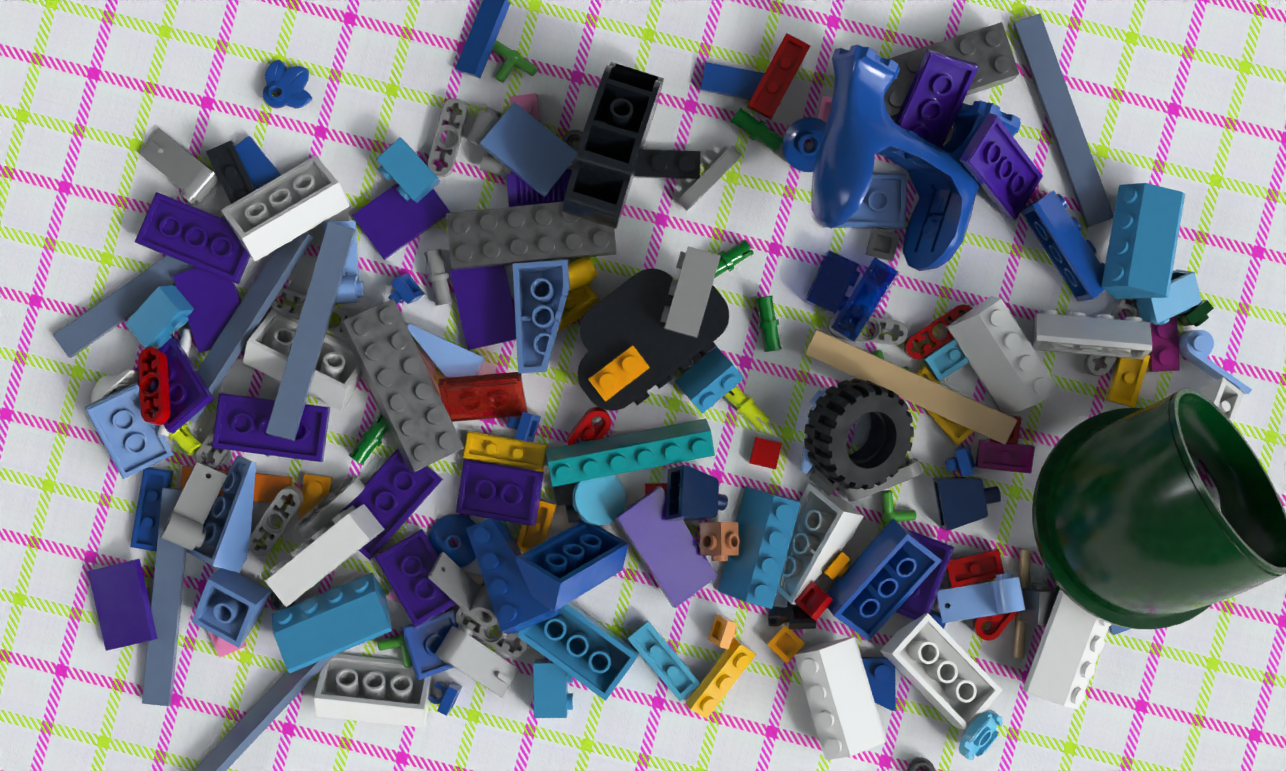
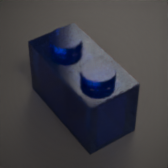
[804,250,860,315]

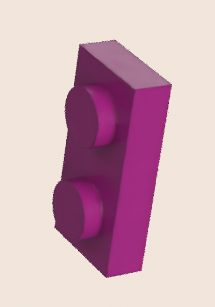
[1148,316,1180,372]
[975,439,1035,474]

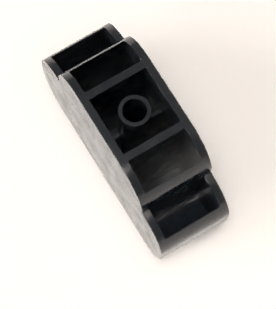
[562,62,664,229]
[578,269,729,411]

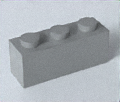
[660,246,721,338]

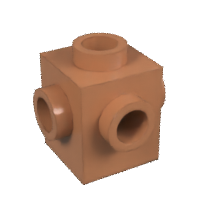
[699,522,740,561]

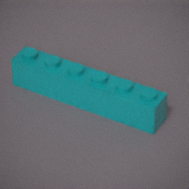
[546,418,715,487]

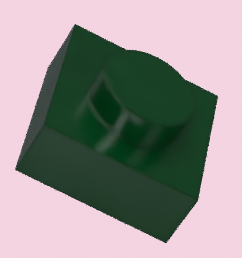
[1177,300,1214,327]

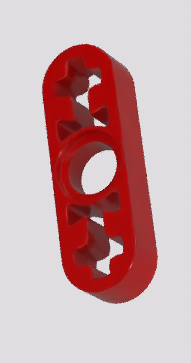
[904,304,973,359]
[138,347,171,426]

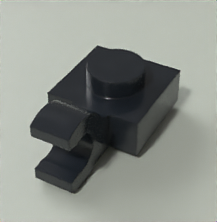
[553,482,580,523]
[768,600,816,629]

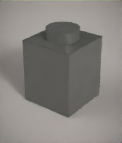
[1019,583,1059,625]

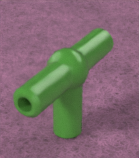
[492,40,538,83]
[881,490,916,528]
[377,634,412,668]

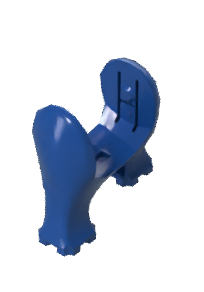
[811,45,1021,271]

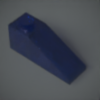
[831,257,900,342]

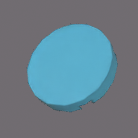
[572,475,626,526]
[959,709,1003,760]

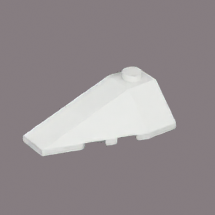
[777,483,864,605]

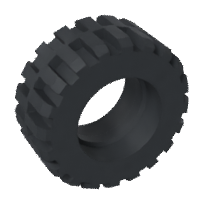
[804,379,914,490]

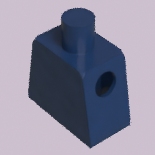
[665,465,728,521]
[933,477,1001,531]

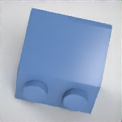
[192,568,271,648]

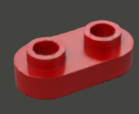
[567,407,611,446]
[973,611,1018,641]

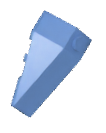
[513,260,570,374]
[186,456,256,573]

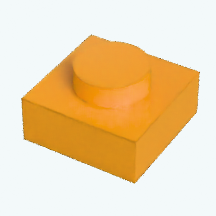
[823,551,850,580]
[708,614,737,649]
[767,625,805,664]

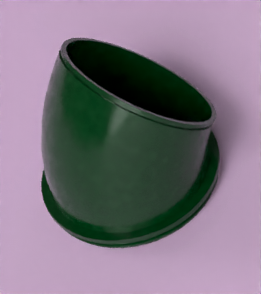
[1032,388,1286,629]

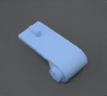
[322,220,364,304]
[1178,330,1252,394]
[937,573,1025,623]

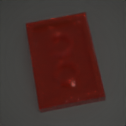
[438,372,527,422]

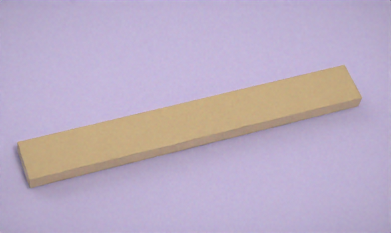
[805,329,1017,445]

